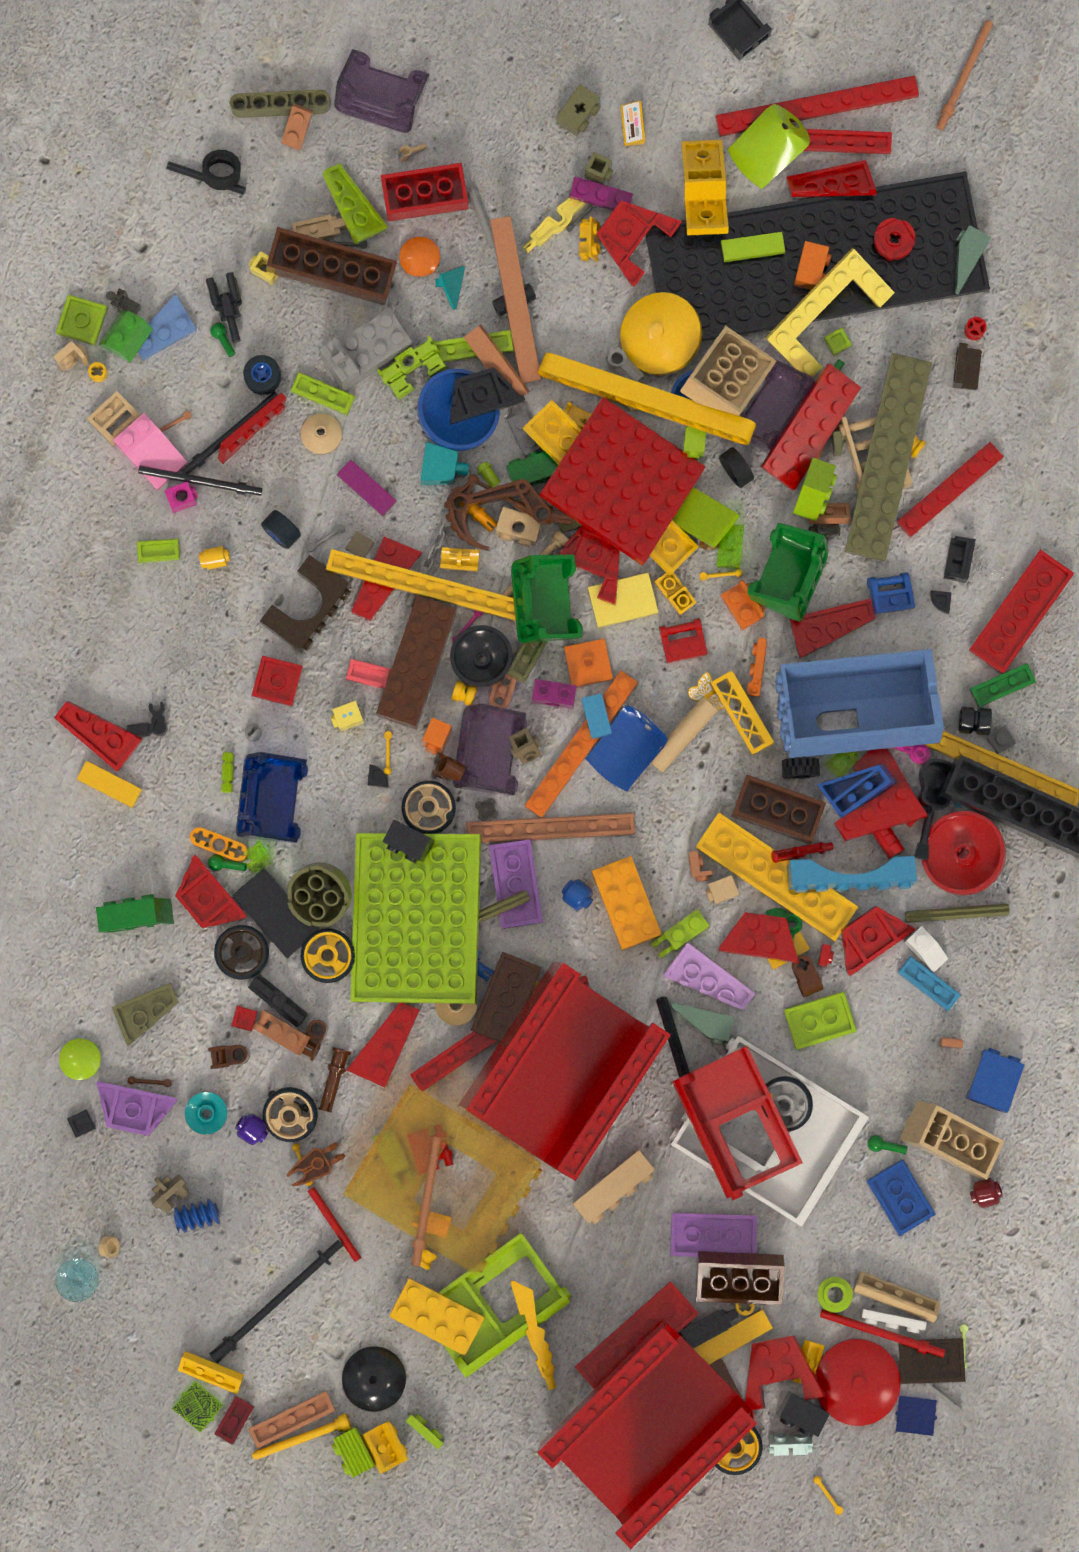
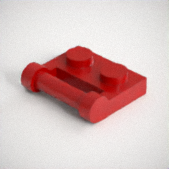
[659,618,708,664]

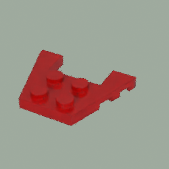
[596,200,682,287]
[558,526,620,606]
[745,1336,826,1411]

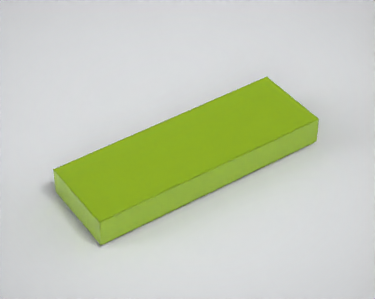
[721,232,785,262]
[290,372,356,416]

